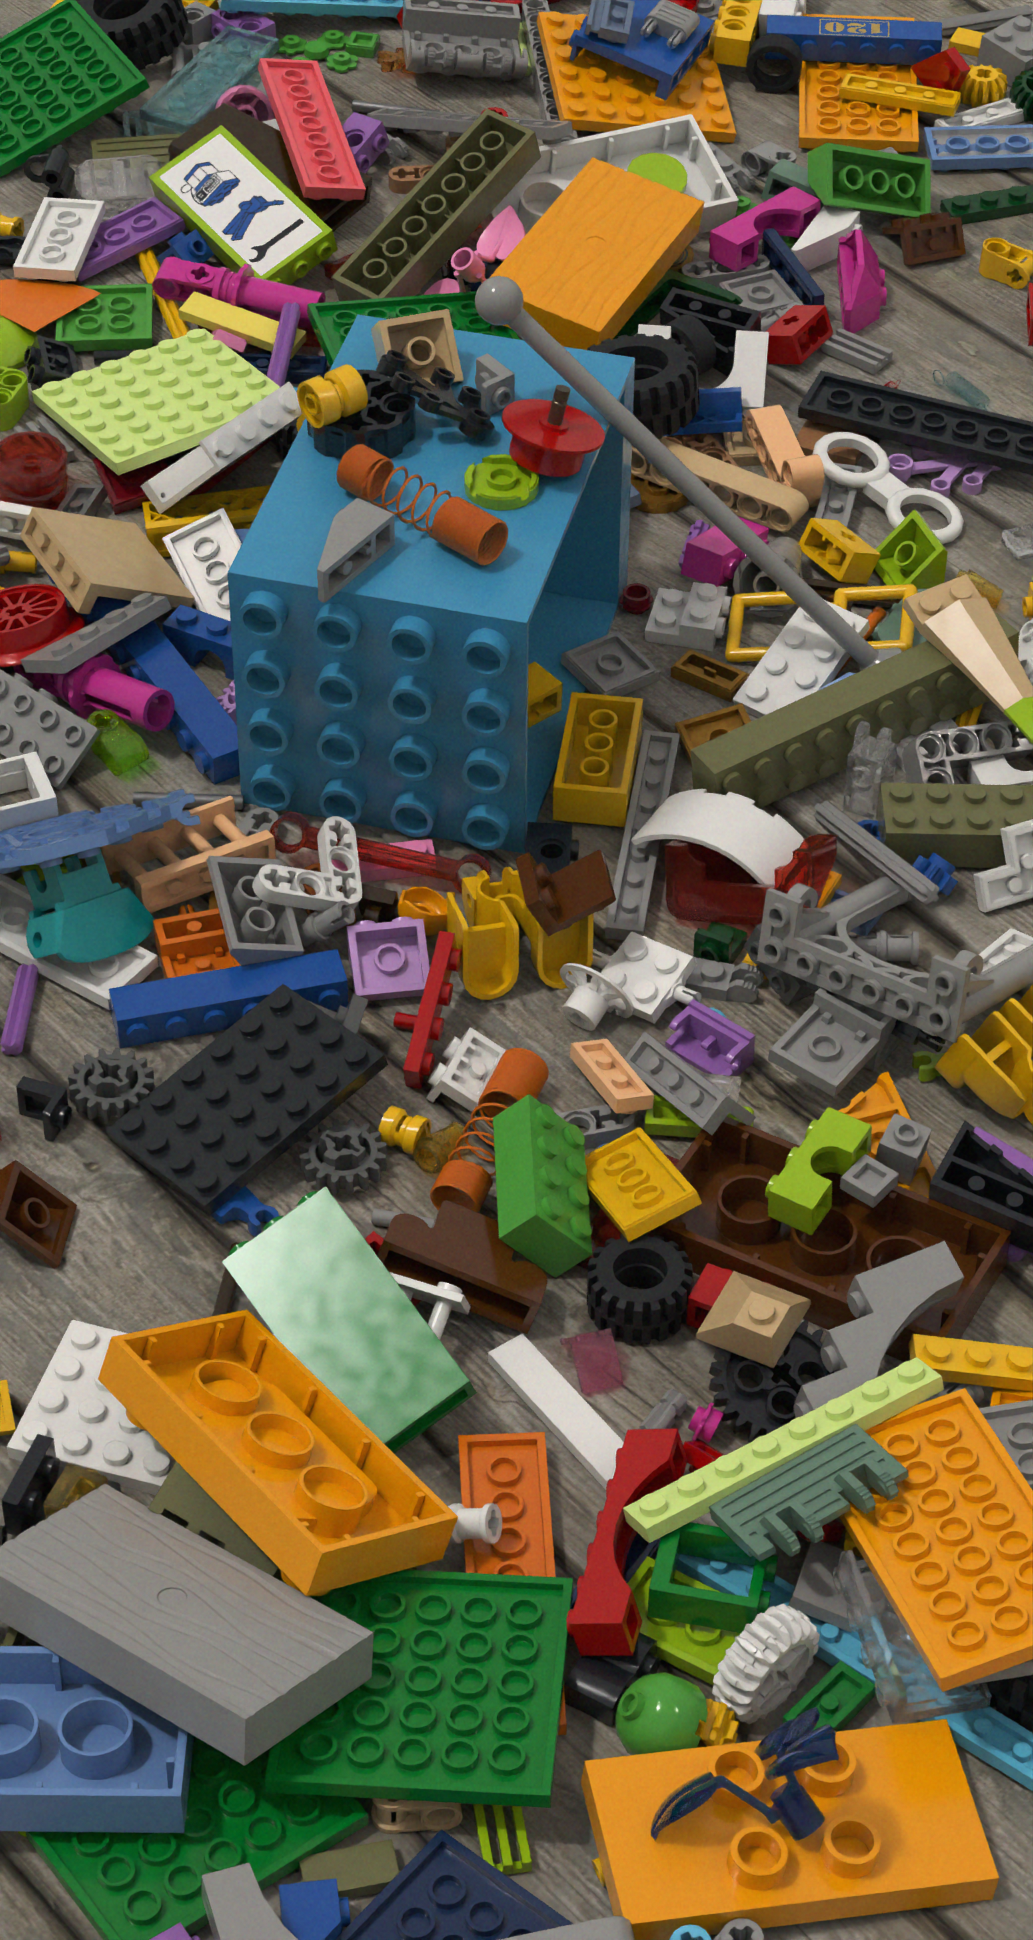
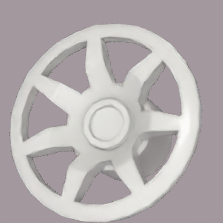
[560,963,634,1031]

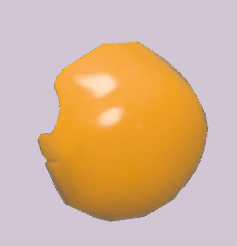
[397,886,447,936]

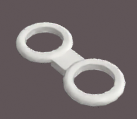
[813,432,964,545]

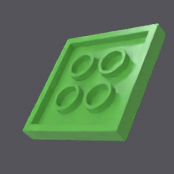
[55,284,153,353]

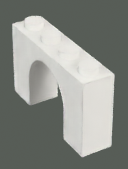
[638,324,769,417]

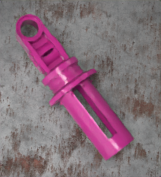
[152,257,326,330]
[13,653,175,732]

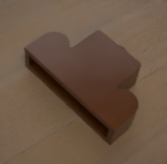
[377,1200,548,1334]

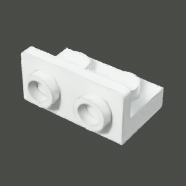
[426,1027,506,1112]

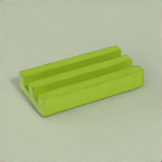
[472,1804,532,1875]

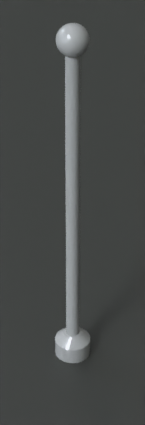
[475,276,903,672]

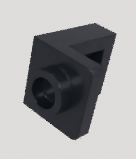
[16,1076,72,1142]

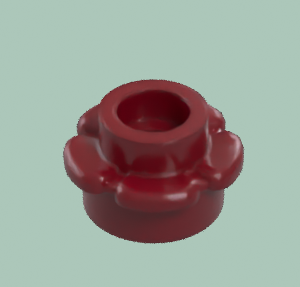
[619,583,653,615]

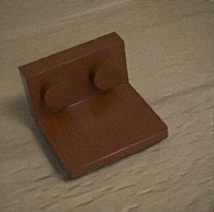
[882,212,966,265]
[515,850,616,937]

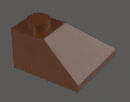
[0,1160,77,1269]

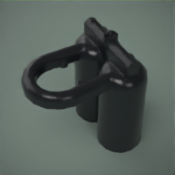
[23,144,76,199]

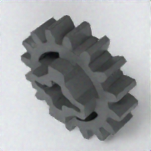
[68,1048,155,1123]
[299,1119,387,1195]

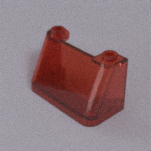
[665,834,837,924]

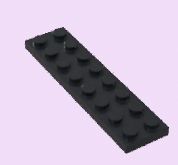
[798,371,1033,476]

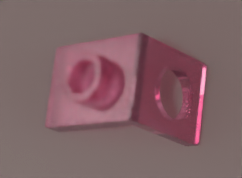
[560,1328,623,1394]

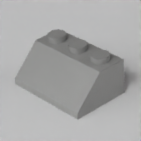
[207,856,304,966]

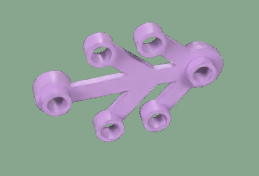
[888,446,1001,498]

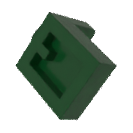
[693,920,747,964]

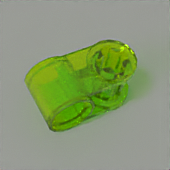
[87,709,149,776]

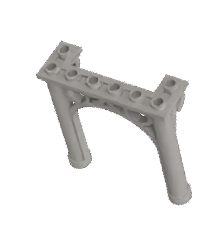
[757,872,1033,1043]

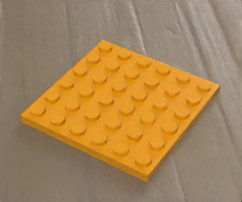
[536,11,737,143]

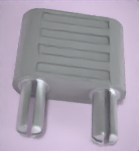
[640,0,700,49]

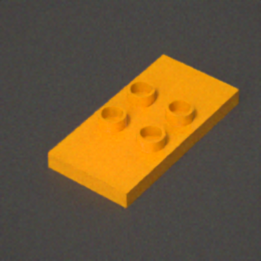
[581,1719,999,1940]

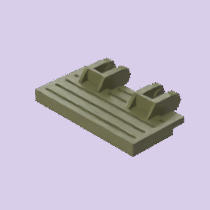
[91,133,183,191]

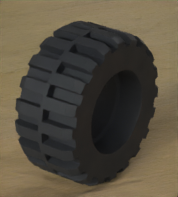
[76,0,188,70]
[587,334,700,439]

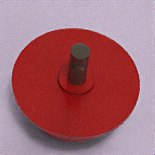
[502,385,605,477]

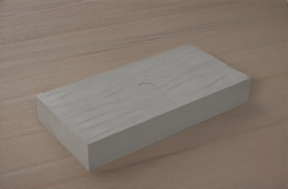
[0,1484,374,1766]

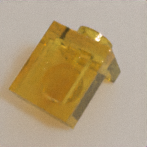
[44,1463,108,1520]

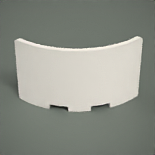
[631,789,810,891]

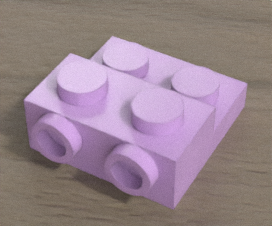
[346,917,430,1001]

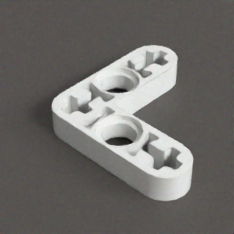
[252,816,363,913]

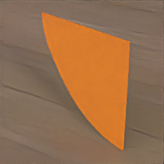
[0,279,101,332]

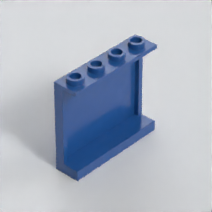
[569,0,715,100]

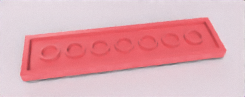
[258,58,366,201]

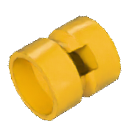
[297,364,368,428]

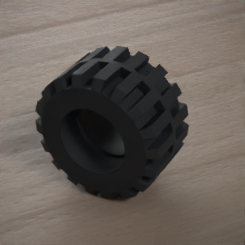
[587,1233,693,1345]

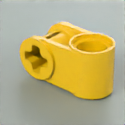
[979,237,1033,289]

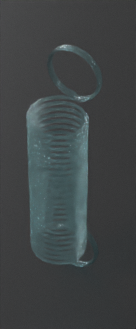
[933,369,990,411]

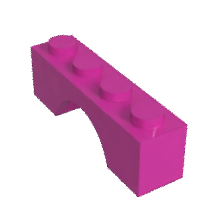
[709,186,821,272]

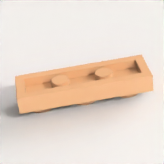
[570,1039,654,1114]

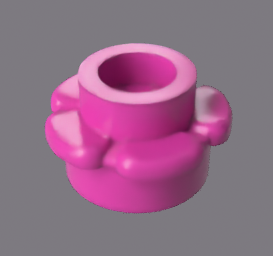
[687,1402,724,1444]

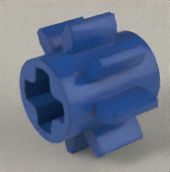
[912,852,958,896]

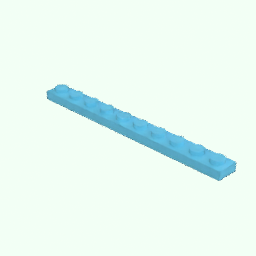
[677,1554,1033,1791]

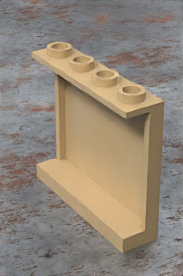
[20,507,195,616]

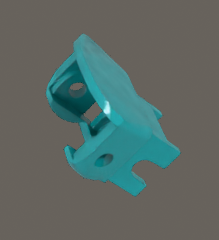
[22,849,154,964]

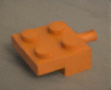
[153,904,241,979]

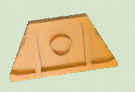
[838,1072,936,1198]

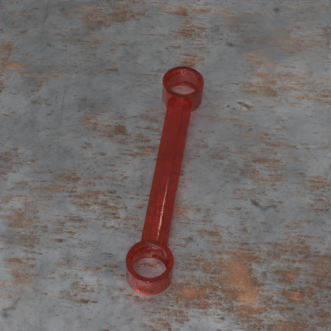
[270,812,492,893]

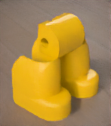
[447,867,594,1000]
[935,985,1033,1126]

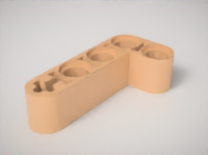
[745,404,825,508]

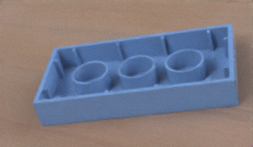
[0,1646,194,1833]

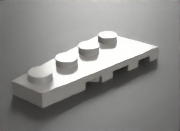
[21,593,172,674]

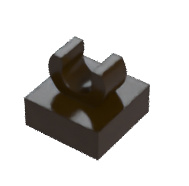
[358,884,399,923]

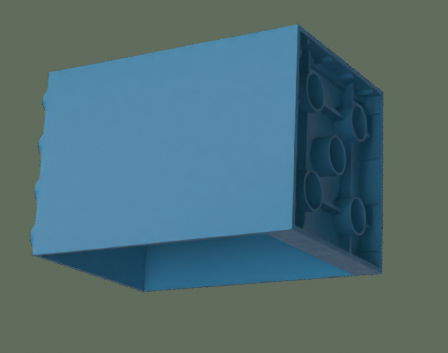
[228,315,635,854]

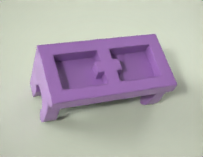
[665,999,755,1086]

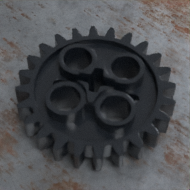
[708,1319,834,1443]

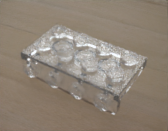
[833,1550,992,1724]

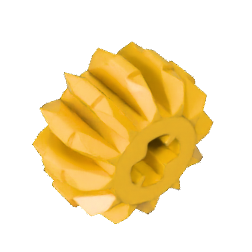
[959,64,1008,108]

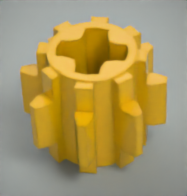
[695,1699,739,1748]

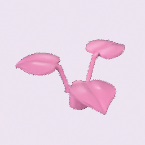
[423,205,526,340]

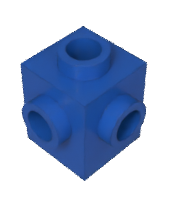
[157,229,214,264]

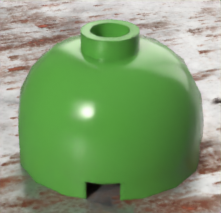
[615,1672,708,1755]

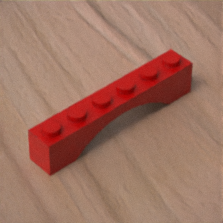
[567,1428,688,1656]

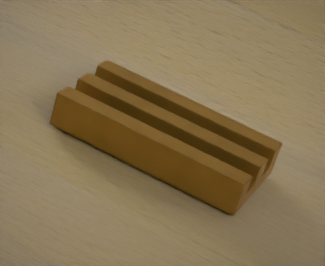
[670,649,749,703]

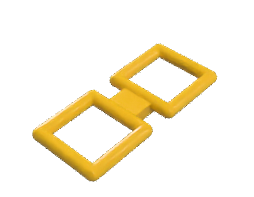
[725,584,918,662]

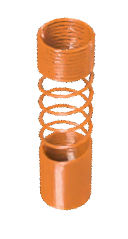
[337,444,508,566]
[430,1048,549,1212]

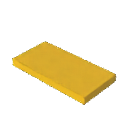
[585,1127,702,1242]

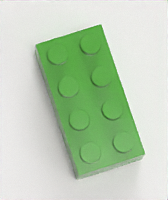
[493,1094,592,1278]

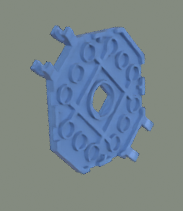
[0,789,201,874]

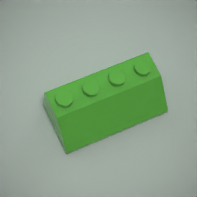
[808,143,931,218]

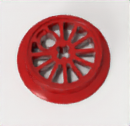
[0,584,85,667]

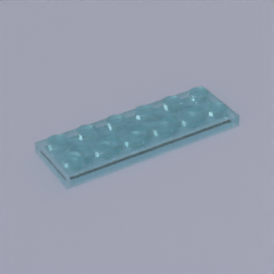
[139,25,280,133]

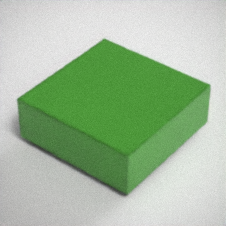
[345,31,381,58]

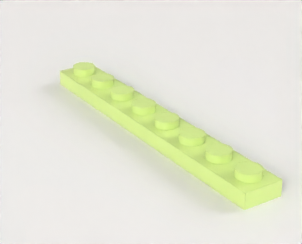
[623,1357,944,1543]

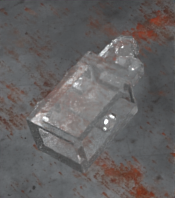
[843,721,898,820]

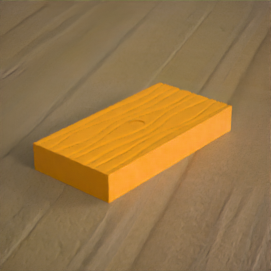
[479,157,705,350]

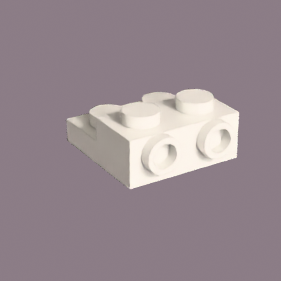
[644,582,732,652]

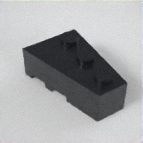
[660,287,761,377]
[929,1120,1033,1253]

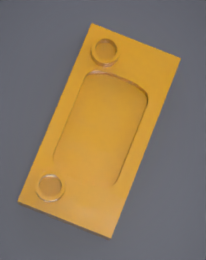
[98,1309,458,1597]

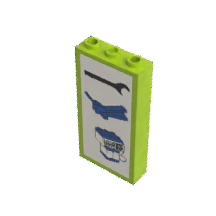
[149,125,338,285]

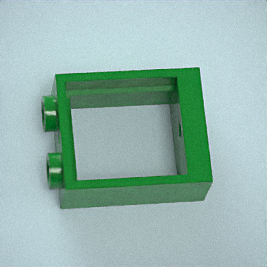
[647,1522,778,1633]

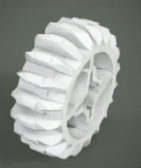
[712,1604,820,1724]

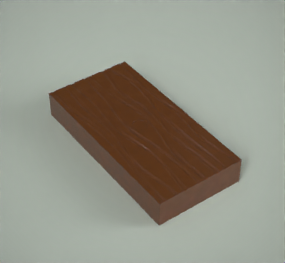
[647,1116,1011,1362]

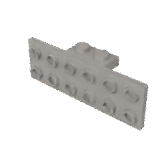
[0,669,100,790]

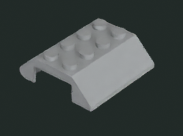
[402,0,528,81]

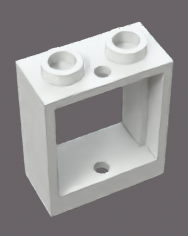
[0,752,58,831]

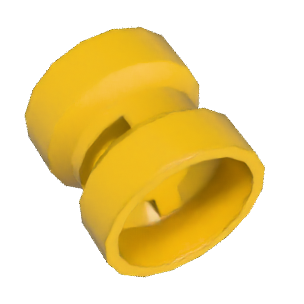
[378,1106,432,1156]

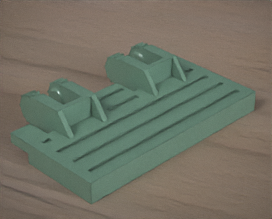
[709,1424,909,1562]

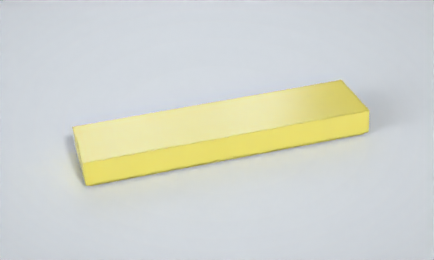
[179,291,306,359]

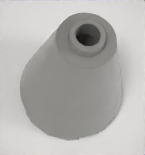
[733,537,802,618]

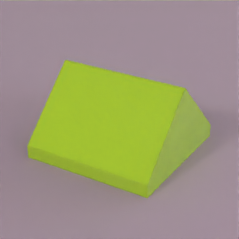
[874,509,948,589]

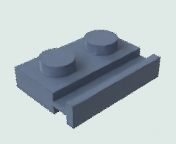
[585,0,635,44]

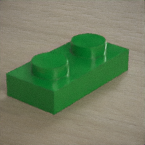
[782,1660,876,1736]

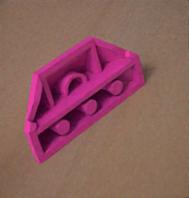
[837,229,887,334]

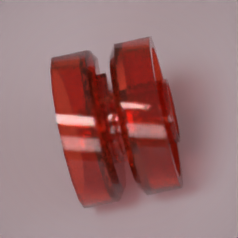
[0,431,69,510]

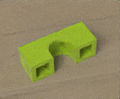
[765,1107,872,1235]

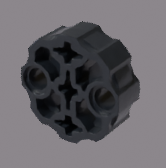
[307,370,416,459]

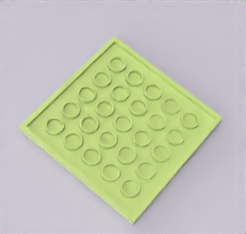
[32,328,280,476]

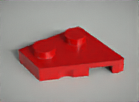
[911,47,971,92]

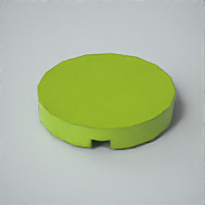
[627,153,688,193]
[464,454,539,511]

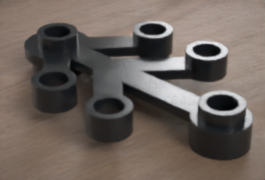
[376,350,495,441]

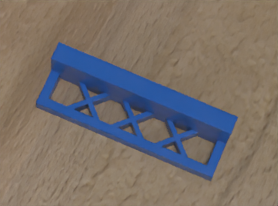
[663,387,743,436]

